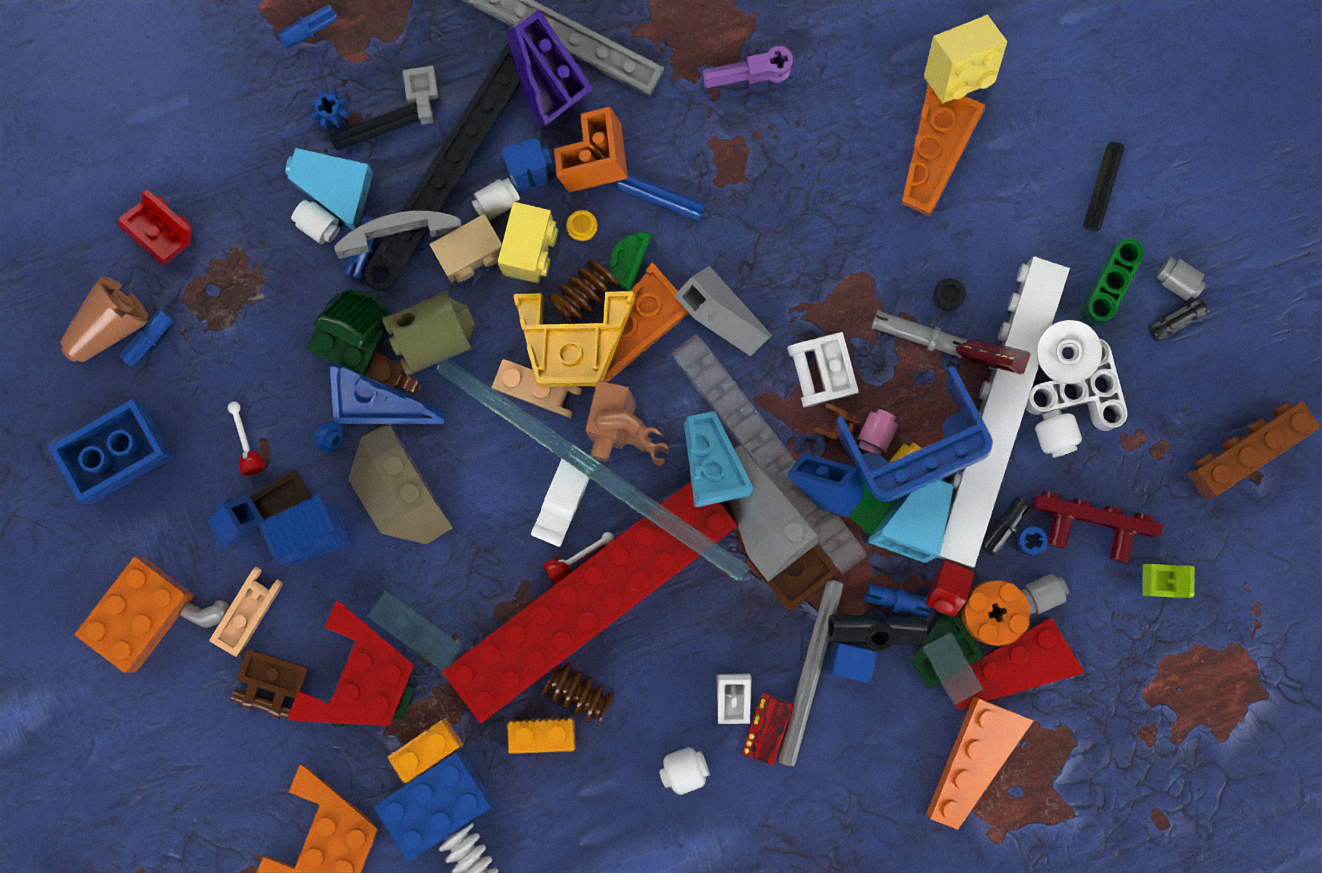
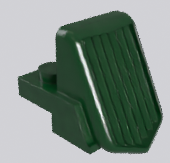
[306,289,390,375]

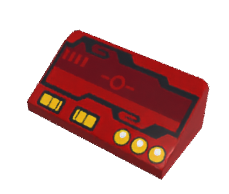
[741,693,793,766]

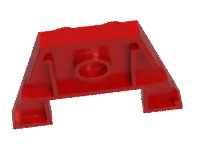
[287,601,415,726]

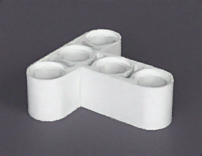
[1025,339,1127,431]

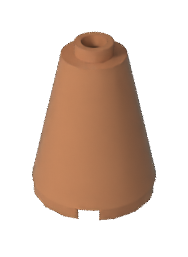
[60,276,149,362]

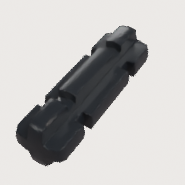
[1148,298,1208,341]

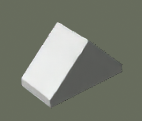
[717,673,751,724]

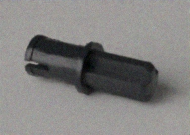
[981,497,1032,556]

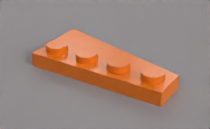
[902,84,985,216]
[594,262,690,389]
[925,696,1033,829]

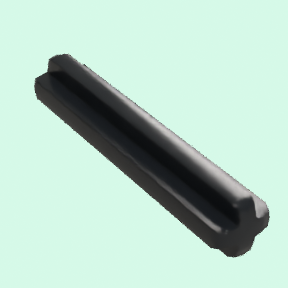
[331,104,420,150]
[1083,142,1125,231]

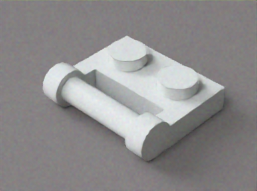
[787,332,859,408]

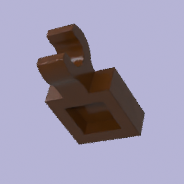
[365,353,422,395]

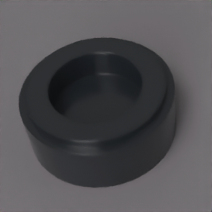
[933,278,966,311]

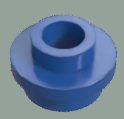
[313,422,343,453]

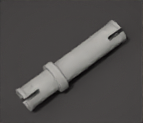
[871,310,967,358]

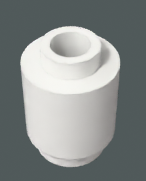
[471,178,520,221]
[291,200,340,244]

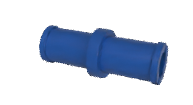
[864,582,931,618]

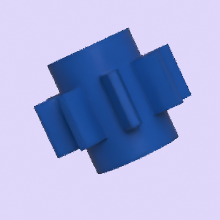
[310,89,349,130]

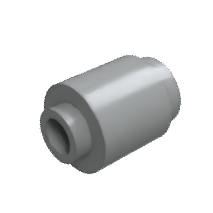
[1156,256,1206,300]
[1021,573,1069,615]

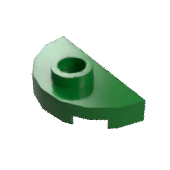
[610,232,652,291]

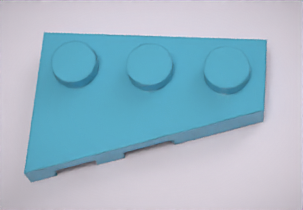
[684,411,754,507]

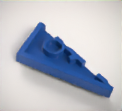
[330,362,445,424]

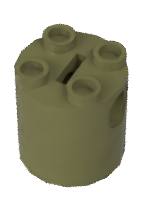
[382,291,476,376]

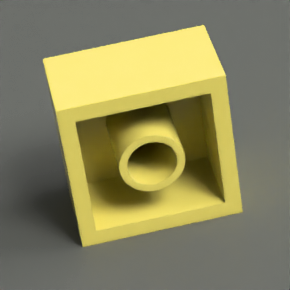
[924,15,1007,103]
[497,201,558,284]

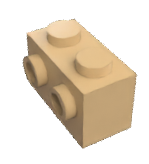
[430,214,502,283]

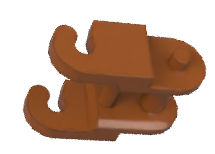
[813,403,861,442]

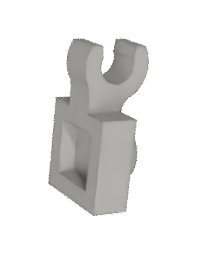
[403,66,439,125]

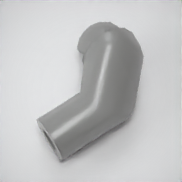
[180,600,229,628]

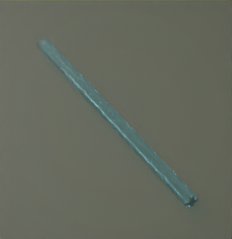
[436,359,750,581]

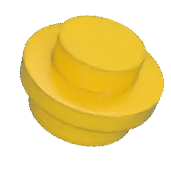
[566,210,598,241]

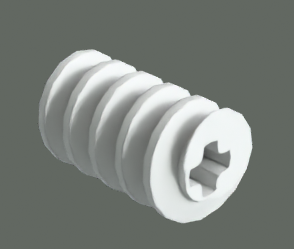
[439,822,499,873]

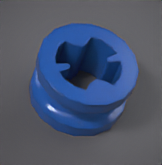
[1017,527,1048,555]

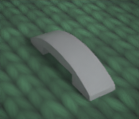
[334,211,461,259]

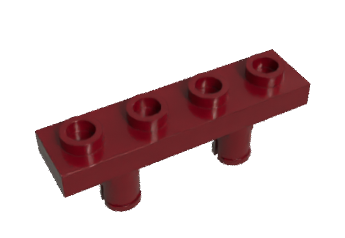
[1030,491,1164,563]

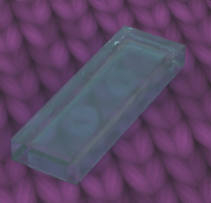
[367,590,464,671]

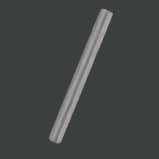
[778,579,844,766]

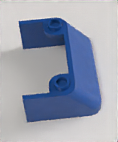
[836,366,993,502]

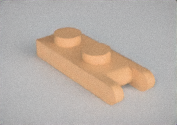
[491,359,582,418]
[209,567,283,657]

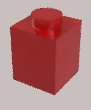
[925,559,975,618]

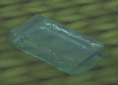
[922,632,983,705]

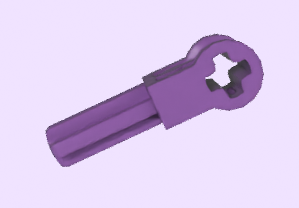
[702,46,793,88]

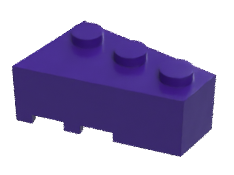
[505,9,593,128]

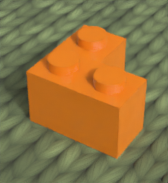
[554,107,628,193]

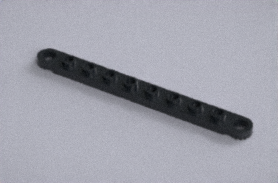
[365,43,521,291]

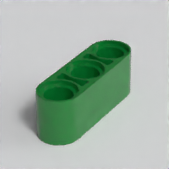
[1081,238,1144,326]

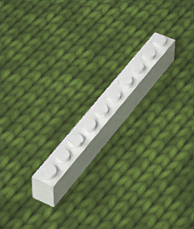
[937,257,1070,568]

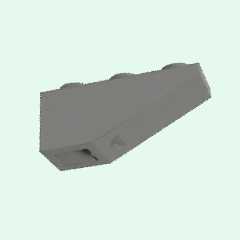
[674,266,772,356]

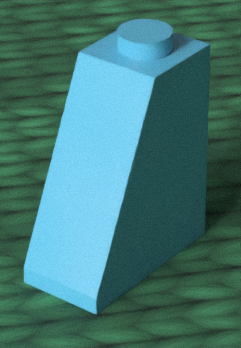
[286,148,373,230]
[868,479,954,563]

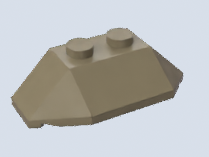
[348,424,453,545]

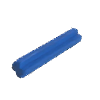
[616,173,705,220]

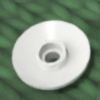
[1037,320,1102,384]

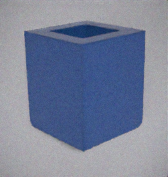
[829,642,877,683]

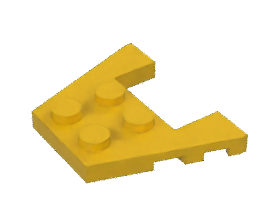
[514,291,636,387]

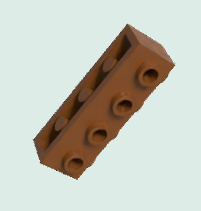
[1187,401,1321,499]

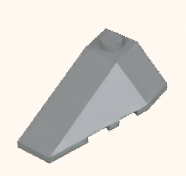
[728,445,818,581]

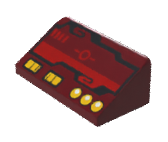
[956,339,1030,375]

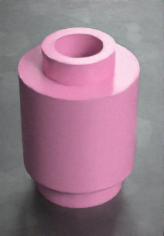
[857,409,899,455]

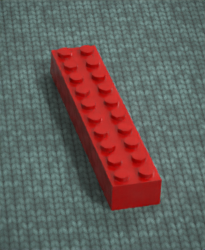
[442,481,738,724]

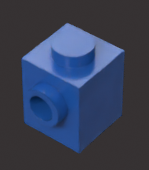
[207,495,264,548]

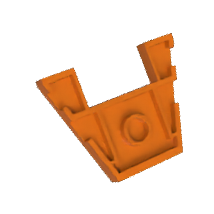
[256,764,380,873]

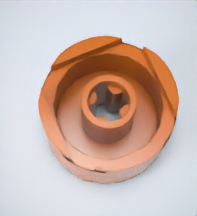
[959,581,1030,645]

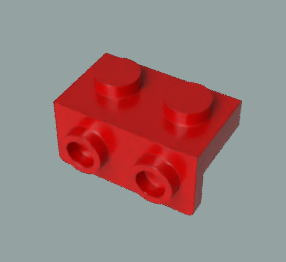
[117,189,192,266]

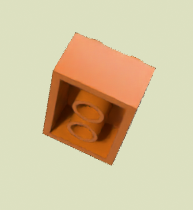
[74,556,195,673]

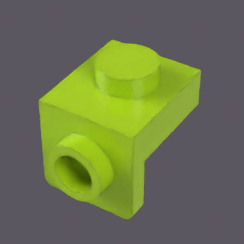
[1142,564,1195,598]

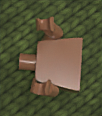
[586,381,669,466]

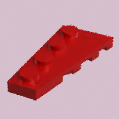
[941,617,1085,710]

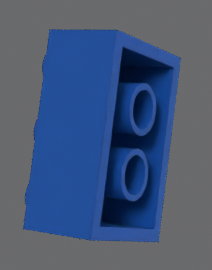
[48,399,174,505]
[373,750,495,862]

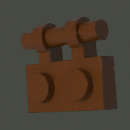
[231,649,310,720]

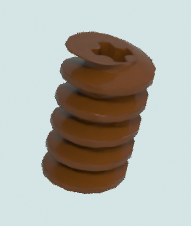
[550,259,619,324]
[541,663,615,727]

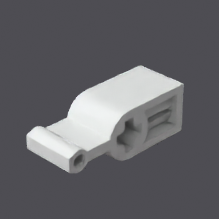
[531,458,592,547]

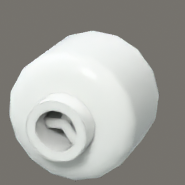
[1035,409,1082,458]
[659,747,710,795]

